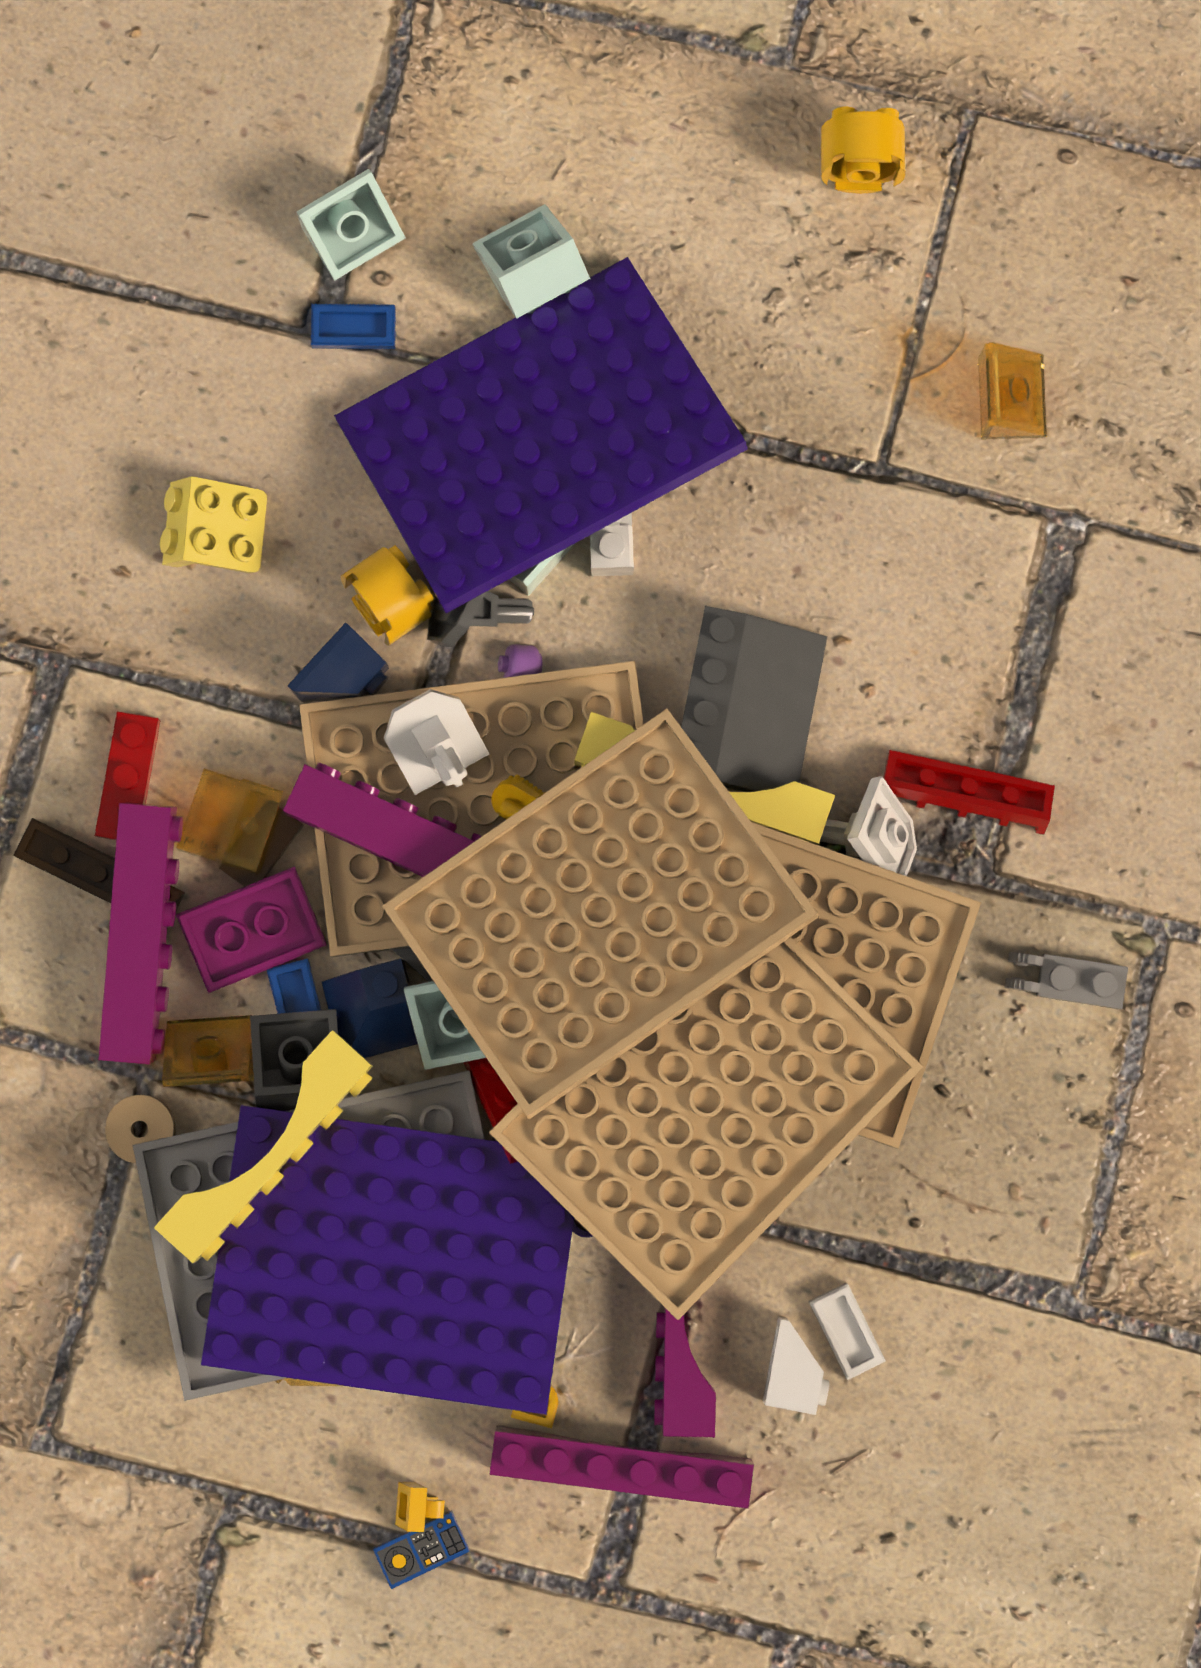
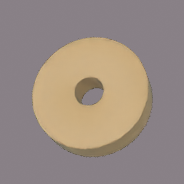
[105,1095,176,1163]

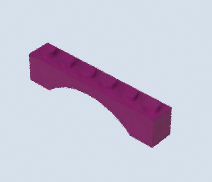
[654,1308,716,1438]
[489,1426,754,1509]

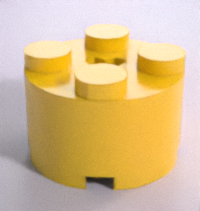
[821,106,905,194]
[340,545,434,646]

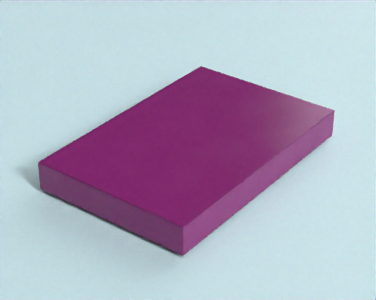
[176,866,327,994]

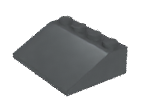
[681,606,828,792]

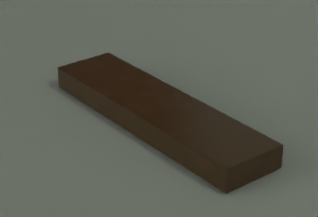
[13,818,185,929]

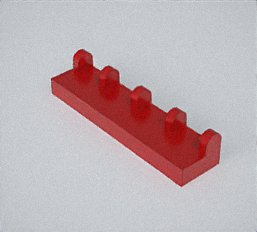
[883,750,1055,835]

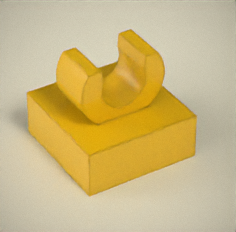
[395,1482,445,1532]

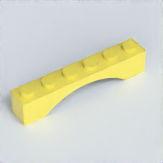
[574,712,835,845]
[154,1030,373,1263]

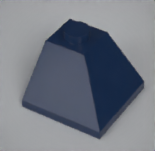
[287,622,389,702]
[322,958,418,1058]

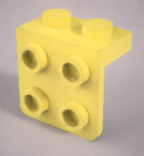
[160,476,267,573]

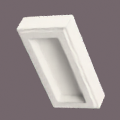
[809,1283,886,1380]

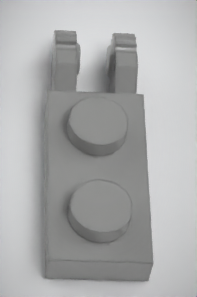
[1004,952,1128,1009]

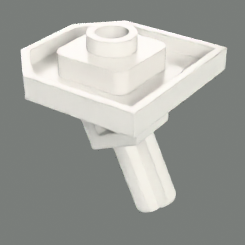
[384,689,489,795]
[820,776,917,876]

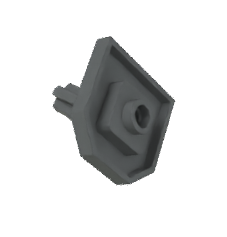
[427,591,534,647]

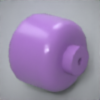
[498,644,543,678]

